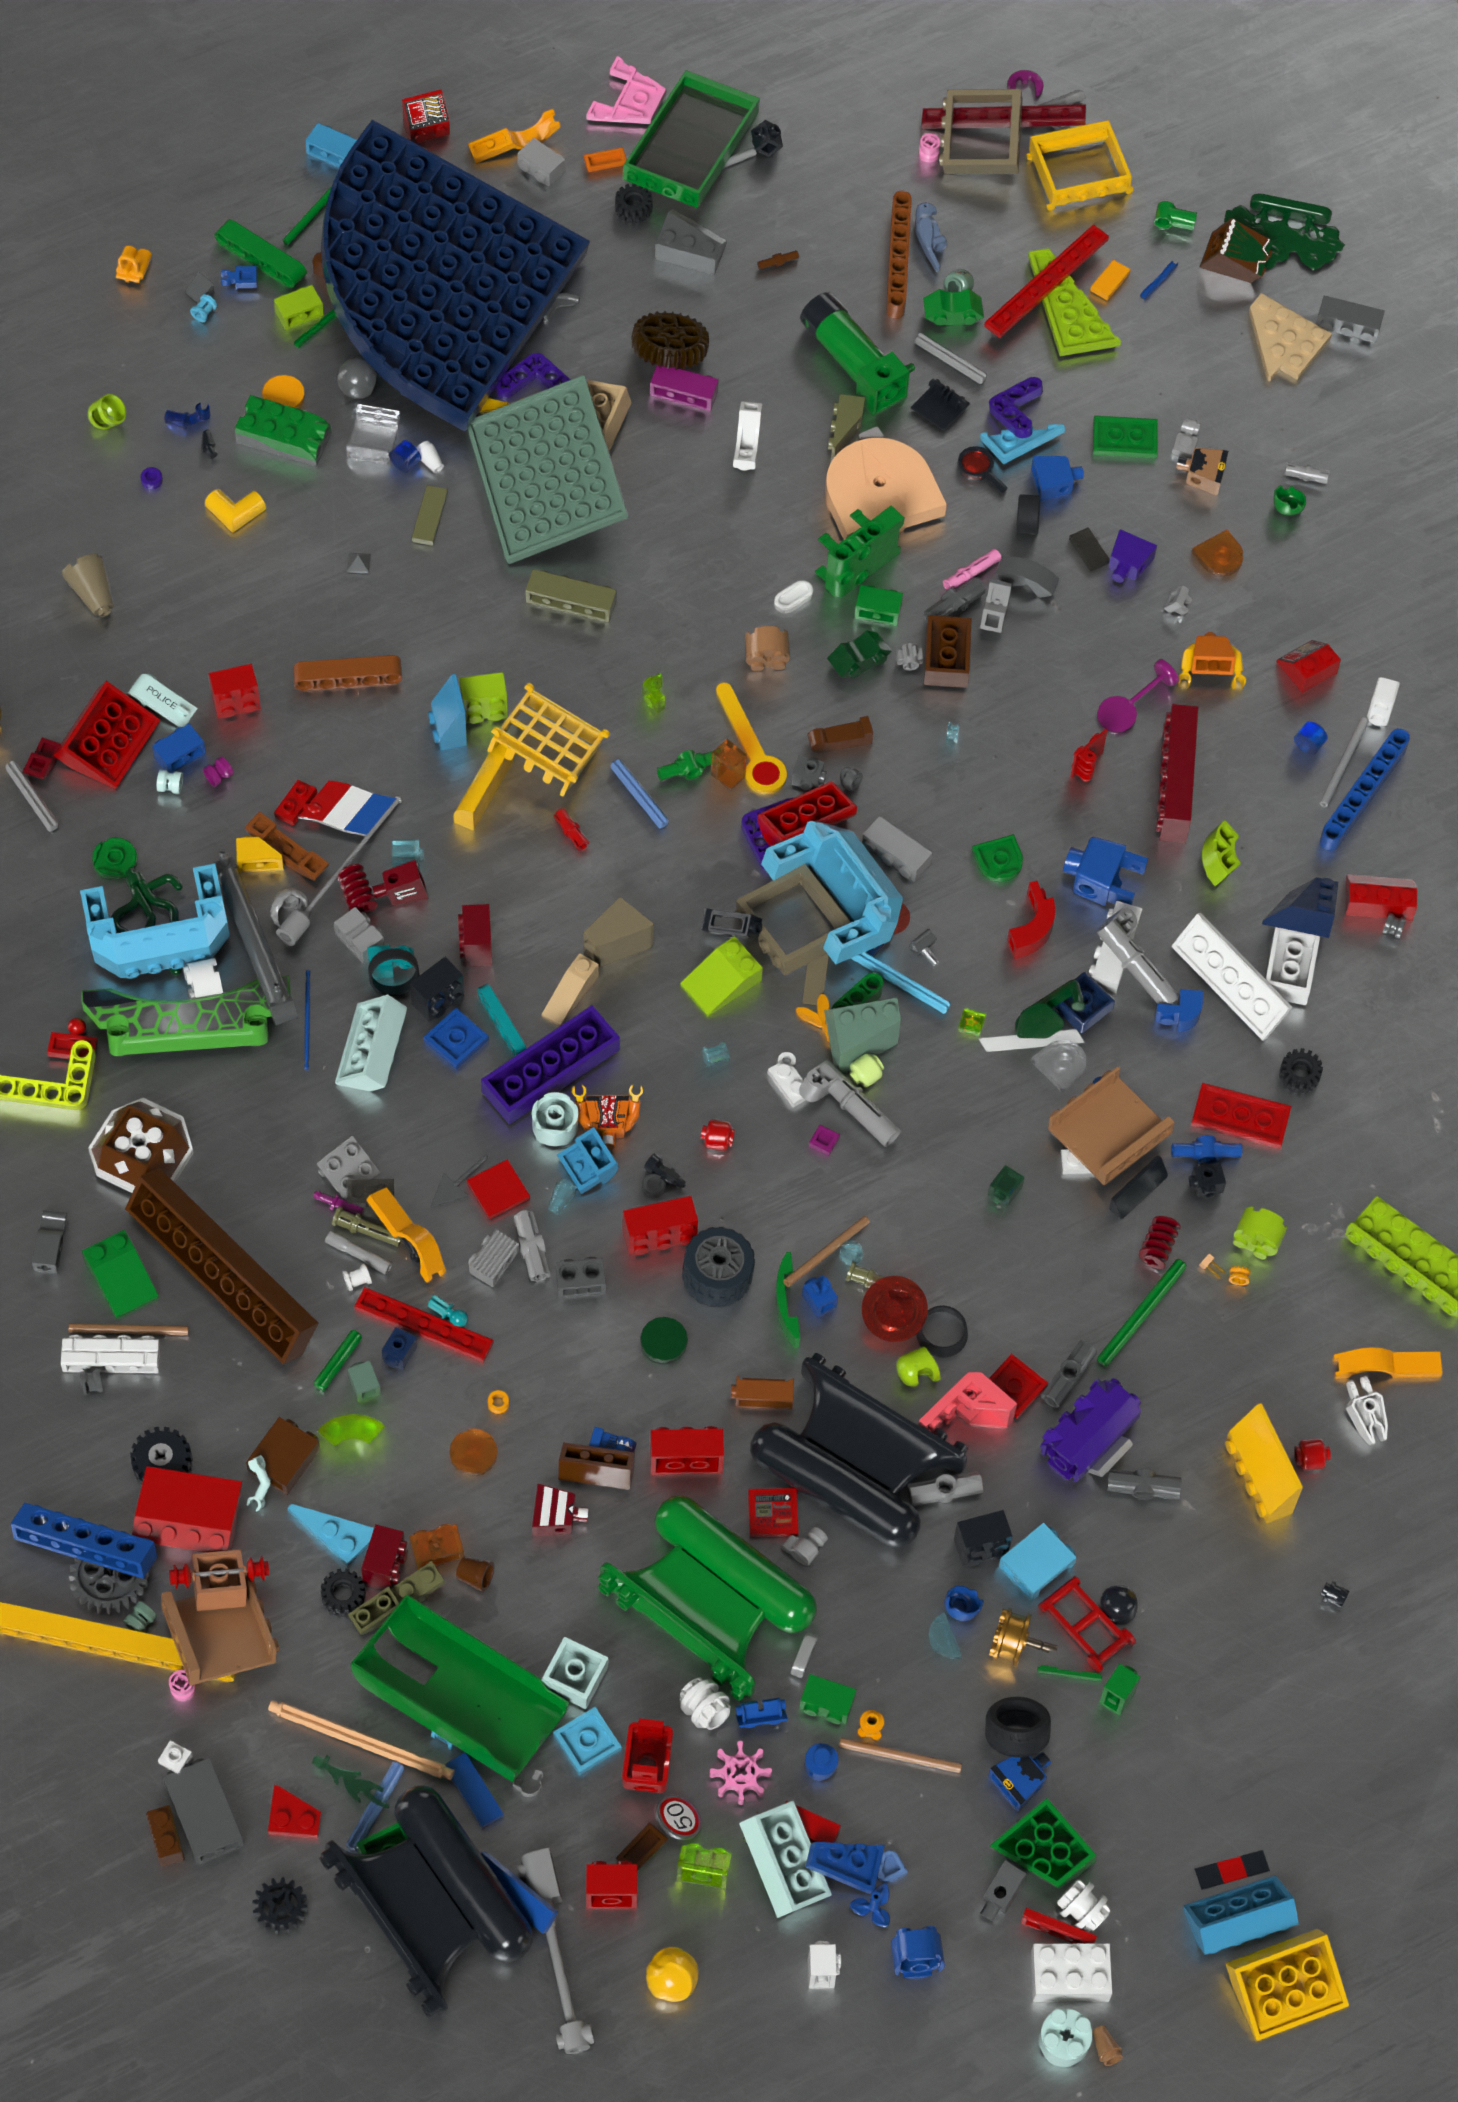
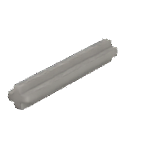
[915,333,987,384]
[5,761,59,832]

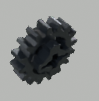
[252,1877,308,1934]

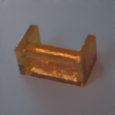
[711,738,747,790]

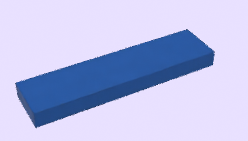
[481,1851,558,1934]

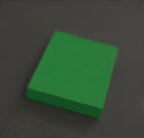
[1093,415,1158,458]

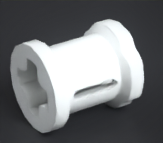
[342,1263,372,1291]

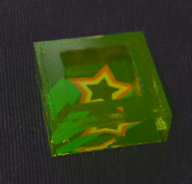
[958,1008,986,1037]

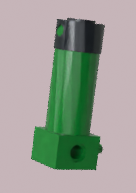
[800,292,915,416]

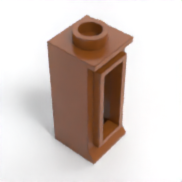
[731,1376,794,1410]

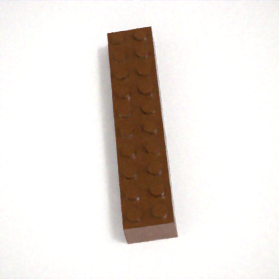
[125,1168,319,1365]

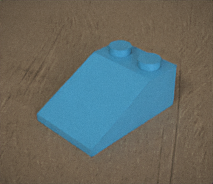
[428,674,467,751]

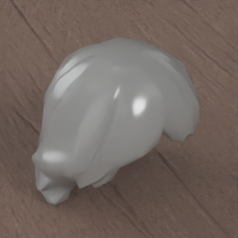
[270,888,312,927]

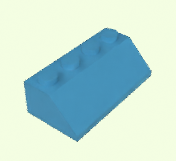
[1183,1875,1299,1955]

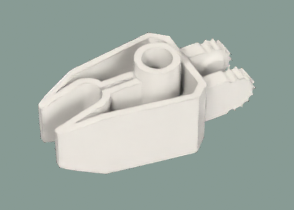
[1346,1376,1388,1445]

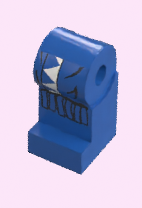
[589,1427,637,1452]

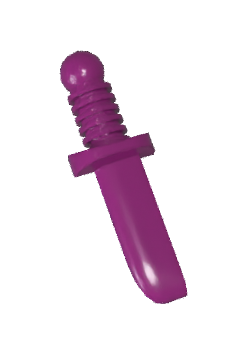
[313,1191,365,1216]

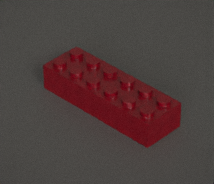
[1156,704,1199,843]

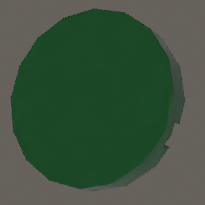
[640,1317,688,1364]

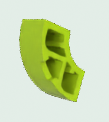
[1202,820,1241,886]

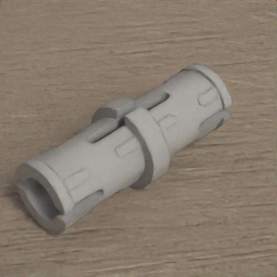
[1285,462,1330,484]

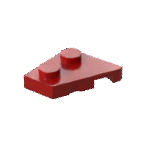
[268,1785,321,1839]

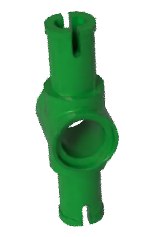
[657,749,723,781]

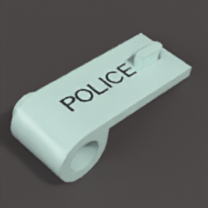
[126,673,198,727]

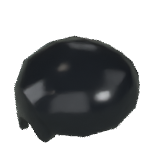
[1101,1585,1138,1624]

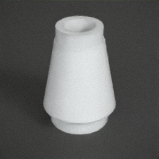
[415,441,444,474]

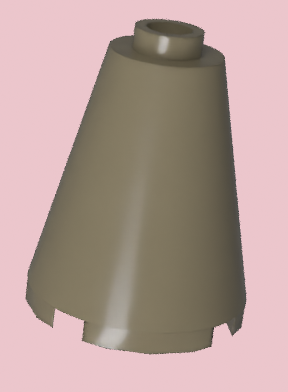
[62,553,114,617]

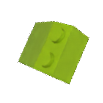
[680,936,763,1017]

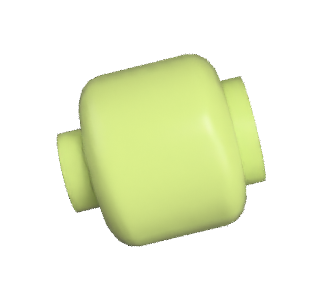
[849,1053,884,1088]

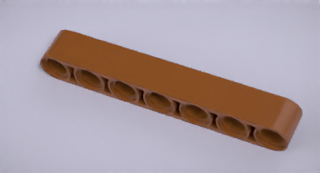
[886,190,912,319]

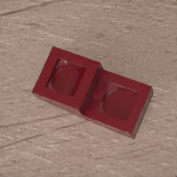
[23,737,61,780]

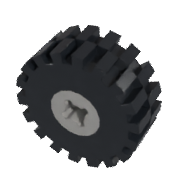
[130,1427,193,1485]

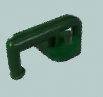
[1015,980,1085,1039]

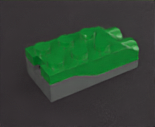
[235,395,332,467]

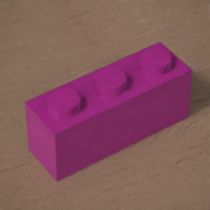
[650,365,719,412]

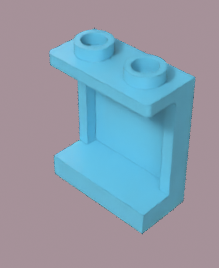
[999,1523,1077,1602]

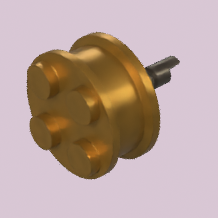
[989,1607,1058,1667]

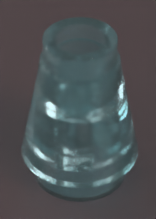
[547,1178,577,1215]

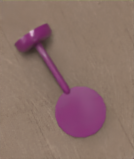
[1097,659,1179,733]

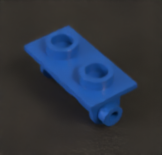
[736,1697,788,1728]

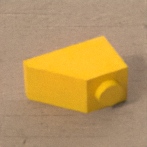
[236,836,284,873]

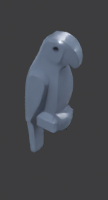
[915,202,947,272]

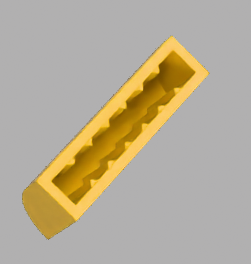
[453,743,514,831]

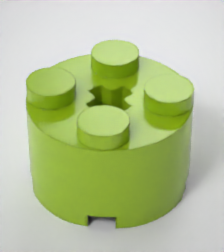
[1233,1207,1288,1259]

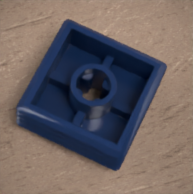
[1054,972,1115,1034]

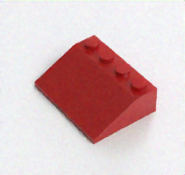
[53,680,160,789]
[132,1466,243,1553]

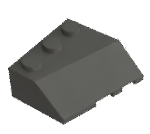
[655,209,727,275]

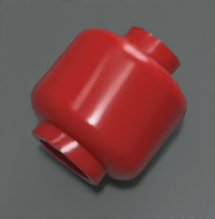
[700,1119,735,1151]
[1294,1438,1331,1471]

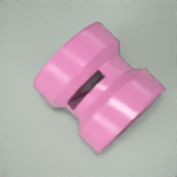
[919,133,940,163]
[169,1670,195,1701]

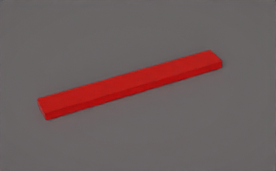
[984,224,1109,338]

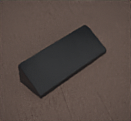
[1109,1155,1168,1219]

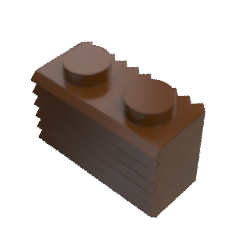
[146,1805,185,1867]

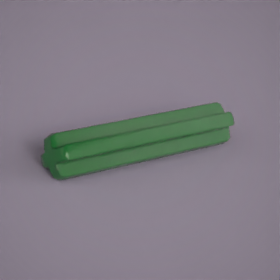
[314,1330,362,1391]

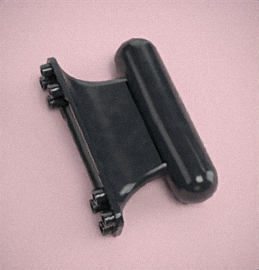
[750,1353,968,1549]
[319,1785,533,2018]

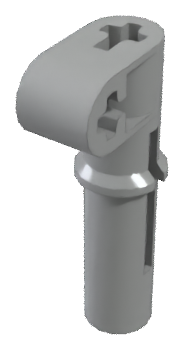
[1096,908,1180,1005]
[799,1060,901,1147]

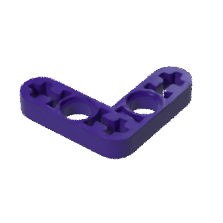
[496,353,571,398]
[989,377,1043,438]
[741,797,793,870]

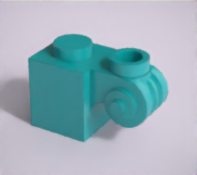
[367,945,414,980]

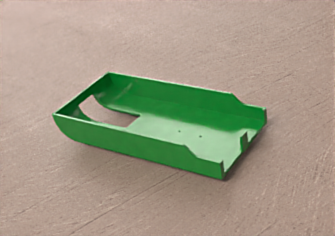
[351,1595,569,1782]

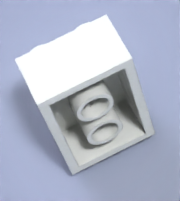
[1265,927,1320,1005]
[1031,1944,1112,2002]

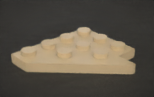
[1249,293,1332,381]

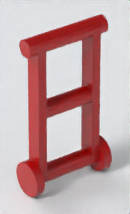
[1038,1576,1136,1673]

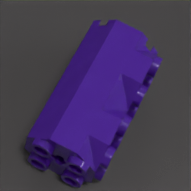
[1040,1378,1141,1483]

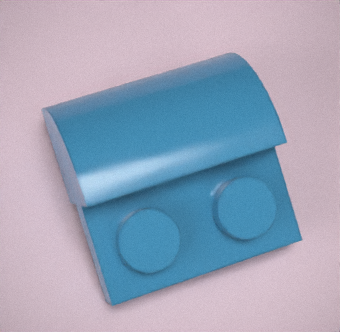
[557,1127,619,1194]

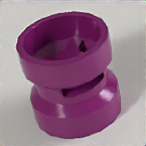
[203,756,234,787]

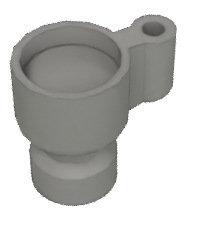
[781,1527,828,1566]

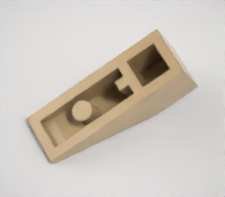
[542,953,599,1027]

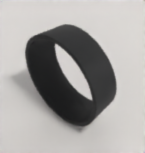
[916,1305,968,1358]

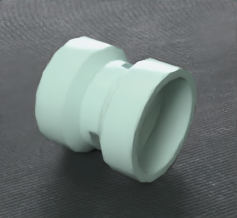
[157,769,183,794]

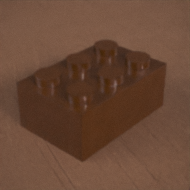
[924,615,972,688]

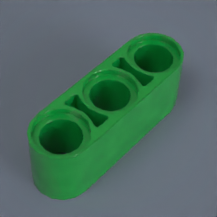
[831,973,883,1009]

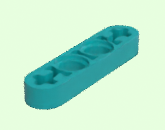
[477,984,527,1057]

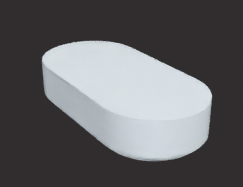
[774,580,813,614]

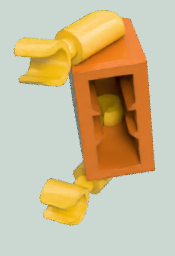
[1178,632,1246,689]

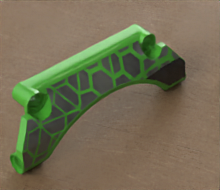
[82,975,291,1056]

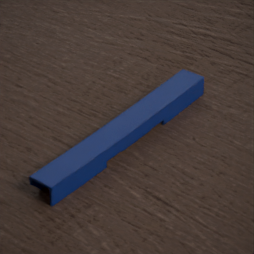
[1140,261,1178,299]

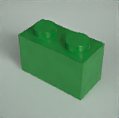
[854,585,903,626]
[1099,1664,1141,1716]
[799,1674,857,1724]

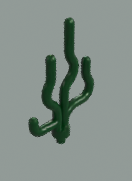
[111,868,183,976]

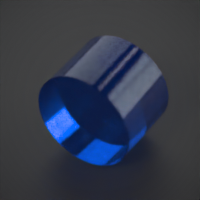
[389,440,421,473]
[1294,721,1328,755]

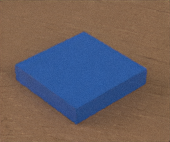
[424,1008,489,1069]

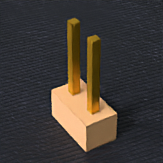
[1199,1253,1225,1279]

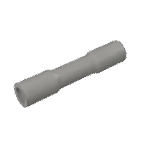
[325,1230,393,1275]

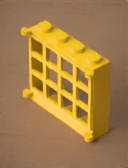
[487,683,610,797]

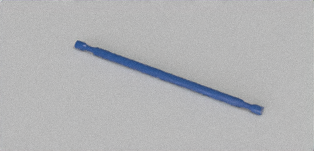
[304,970,310,1070]

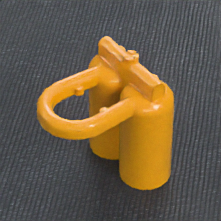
[116,246,152,283]

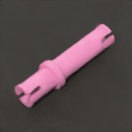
[943,549,1001,590]

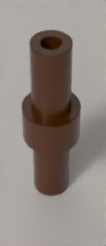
[757,250,799,270]

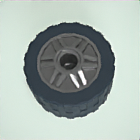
[682,1227,755,1307]

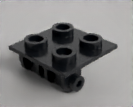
[911,379,970,431]

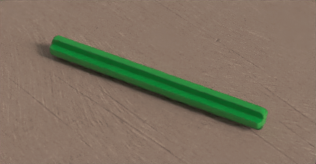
[1097,1259,1187,1367]

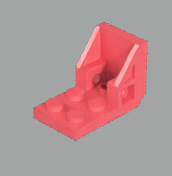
[918,1372,1017,1433]

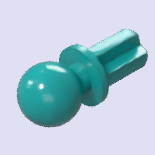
[428,1295,468,1327]

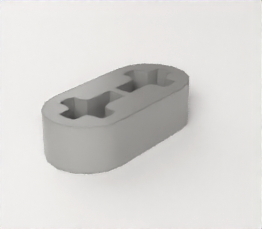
[791,1632,818,1679]

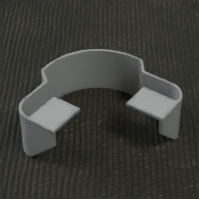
[513,1770,543,1797]

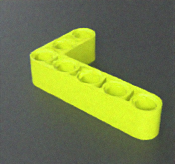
[0,1040,96,1110]

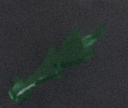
[312,1755,390,1809]

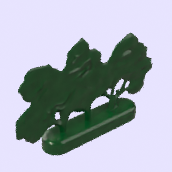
[1224,193,1345,270]

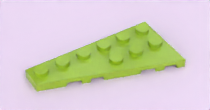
[1028,248,1121,356]

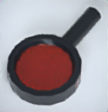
[957,446,1008,494]

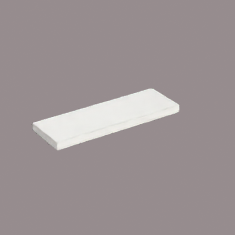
[1171,913,1293,1041]

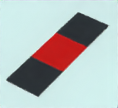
[1195,1850,1270,1890]

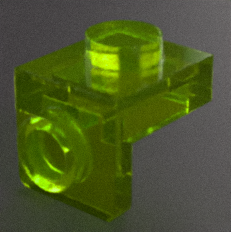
[642,673,665,713]

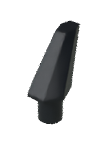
[201,429,218,459]

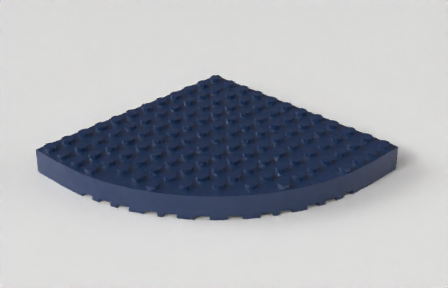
[321,120,590,432]

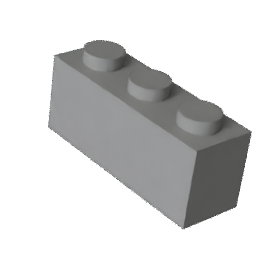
[862,816,933,882]

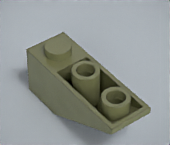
[828,394,865,459]

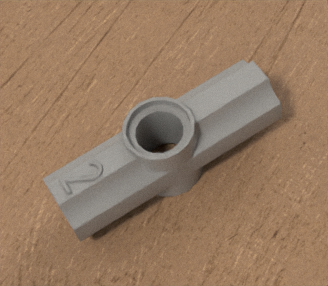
[513,1210,550,1282]
[908,1471,983,1506]

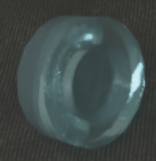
[840,1240,863,1265]

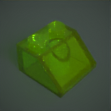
[676,1843,732,1890]

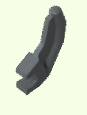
[544,293,580,319]

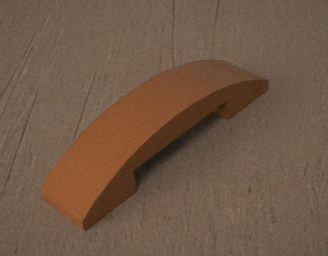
[245,811,329,881]

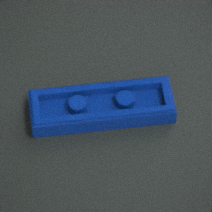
[446,1753,504,1829]

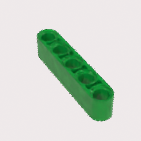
[214,219,307,288]

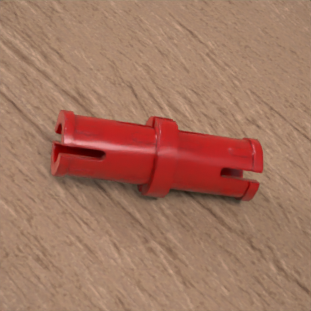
[553,808,590,851]

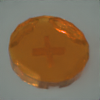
[449,1429,498,1476]

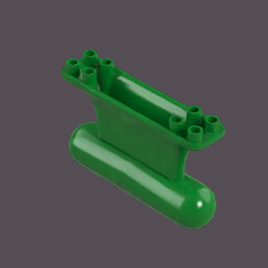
[597,1495,817,1701]

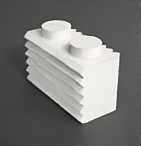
[1367,677,1400,726]

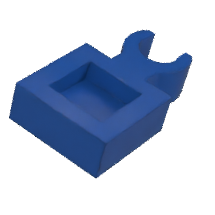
[221,266,257,289]

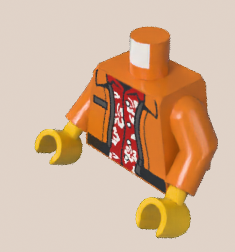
[571,1084,644,1149]

